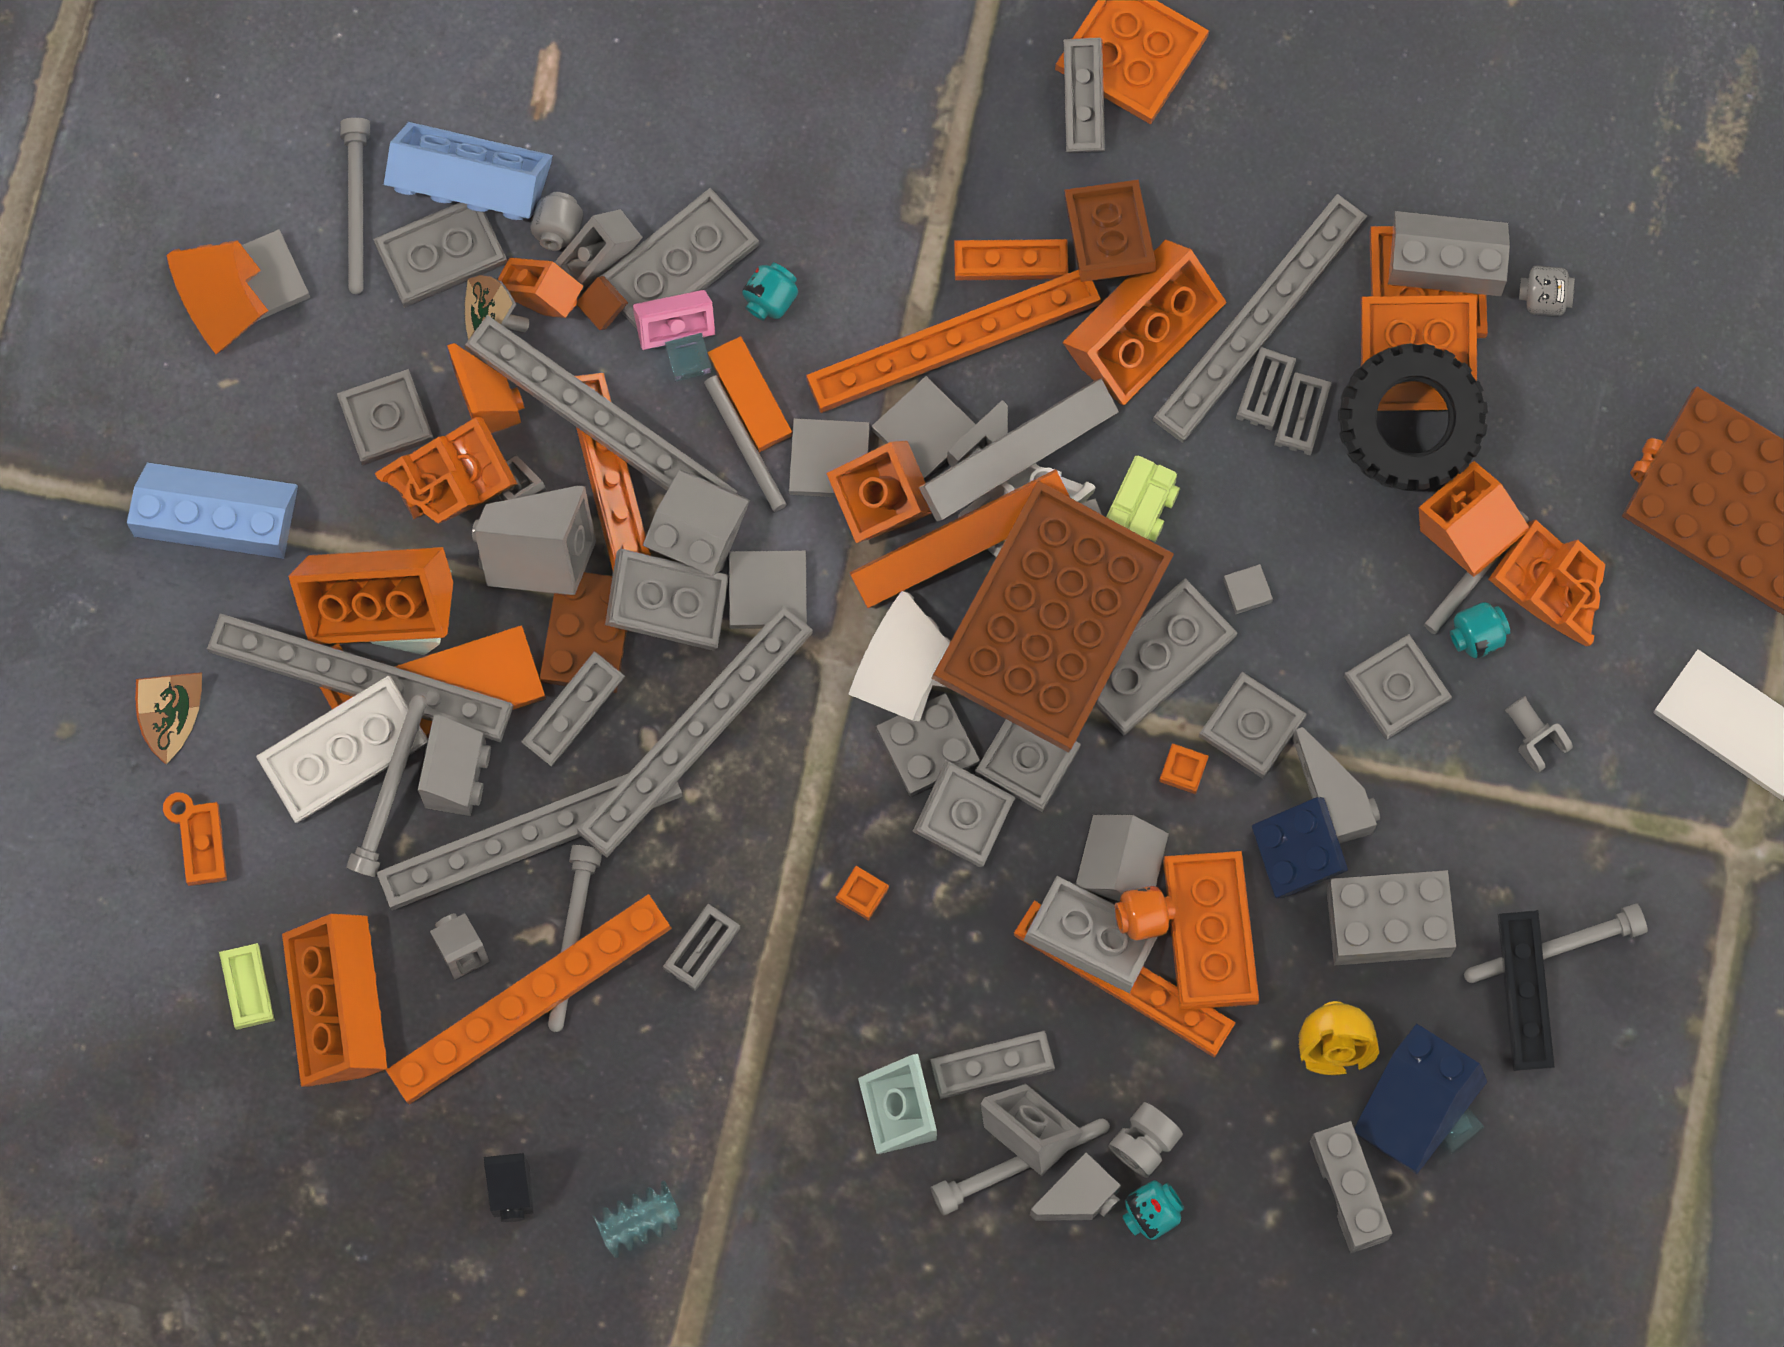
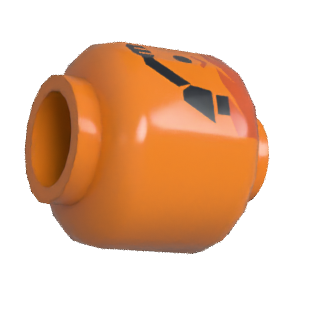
[1115,886,1175,940]

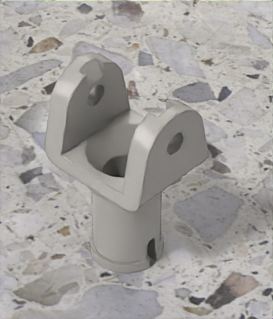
[1505,696,1573,773]

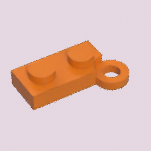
[163,792,227,886]

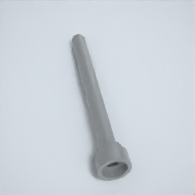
[340,118,370,294]
[346,695,427,877]
[548,845,602,1032]
[1464,903,1648,983]
[930,1118,1110,1216]

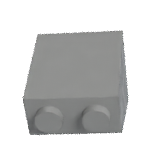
[472,486,596,595]

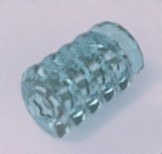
[592,1180,681,1258]

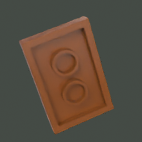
[1064,180,1156,282]
[540,572,627,693]

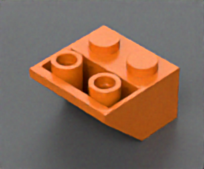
[1419,461,1529,577]

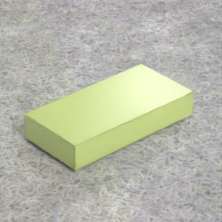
[219,943,275,1030]

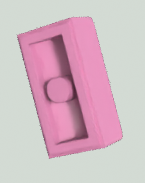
[633,290,715,350]

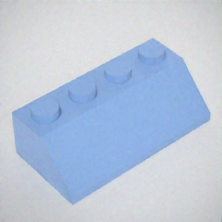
[384,122,553,220]
[127,462,298,559]

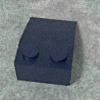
[1354,1023,1488,1174]

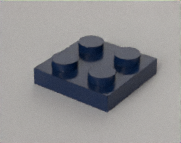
[1252,797,1348,898]

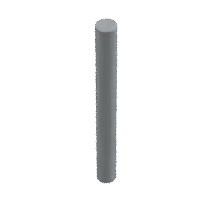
[704,376,787,512]
[1424,511,1529,634]

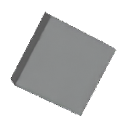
[1223,564,1273,614]

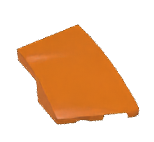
[166,240,269,354]
[375,416,518,524]
[1488,519,1605,646]

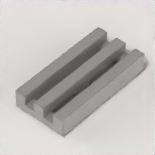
[1236,347,1296,431]
[1274,372,1331,455]
[663,904,740,991]

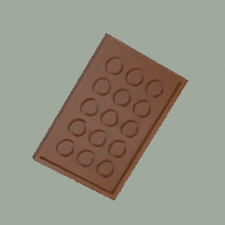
[1622,386,1784,615]
[931,481,1174,753]

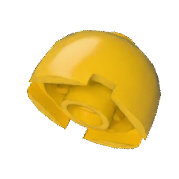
[1299,1001,1379,1075]

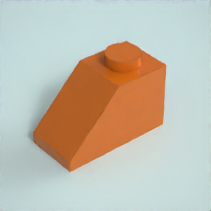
[498,258,583,318]

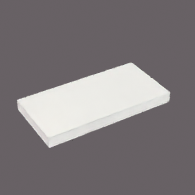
[1653,650,1784,801]
[256,676,428,823]

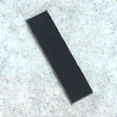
[1498,910,1555,1071]

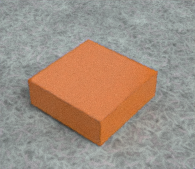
[1159,743,1209,794]
[835,866,889,921]

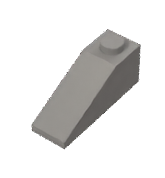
[1293,727,1380,844]

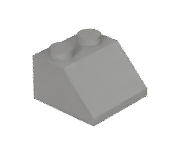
[643,470,750,576]
[418,715,491,816]

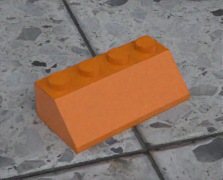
[1062,240,1227,406]
[288,547,453,644]
[282,914,387,1087]

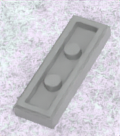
[1064,38,1105,153]
[522,651,625,766]
[930,1031,1055,1099]

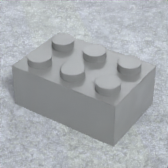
[1326,870,1456,965]

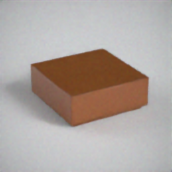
[576,276,628,330]

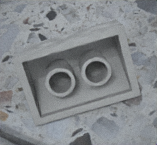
[1388,211,1510,296]

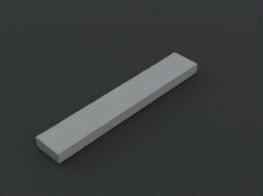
[919,378,1119,521]

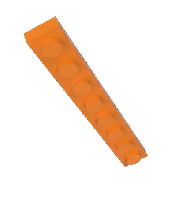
[806,270,1101,413]
[386,894,672,1105]

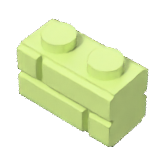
[1106,456,1180,542]

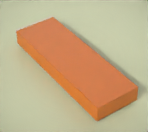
[954,239,1068,280]
[707,336,793,452]

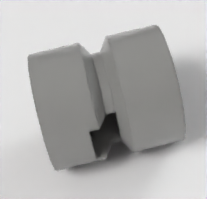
[1109,1102,1183,1178]

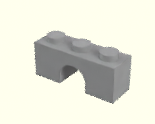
[1310,1121,1393,1253]

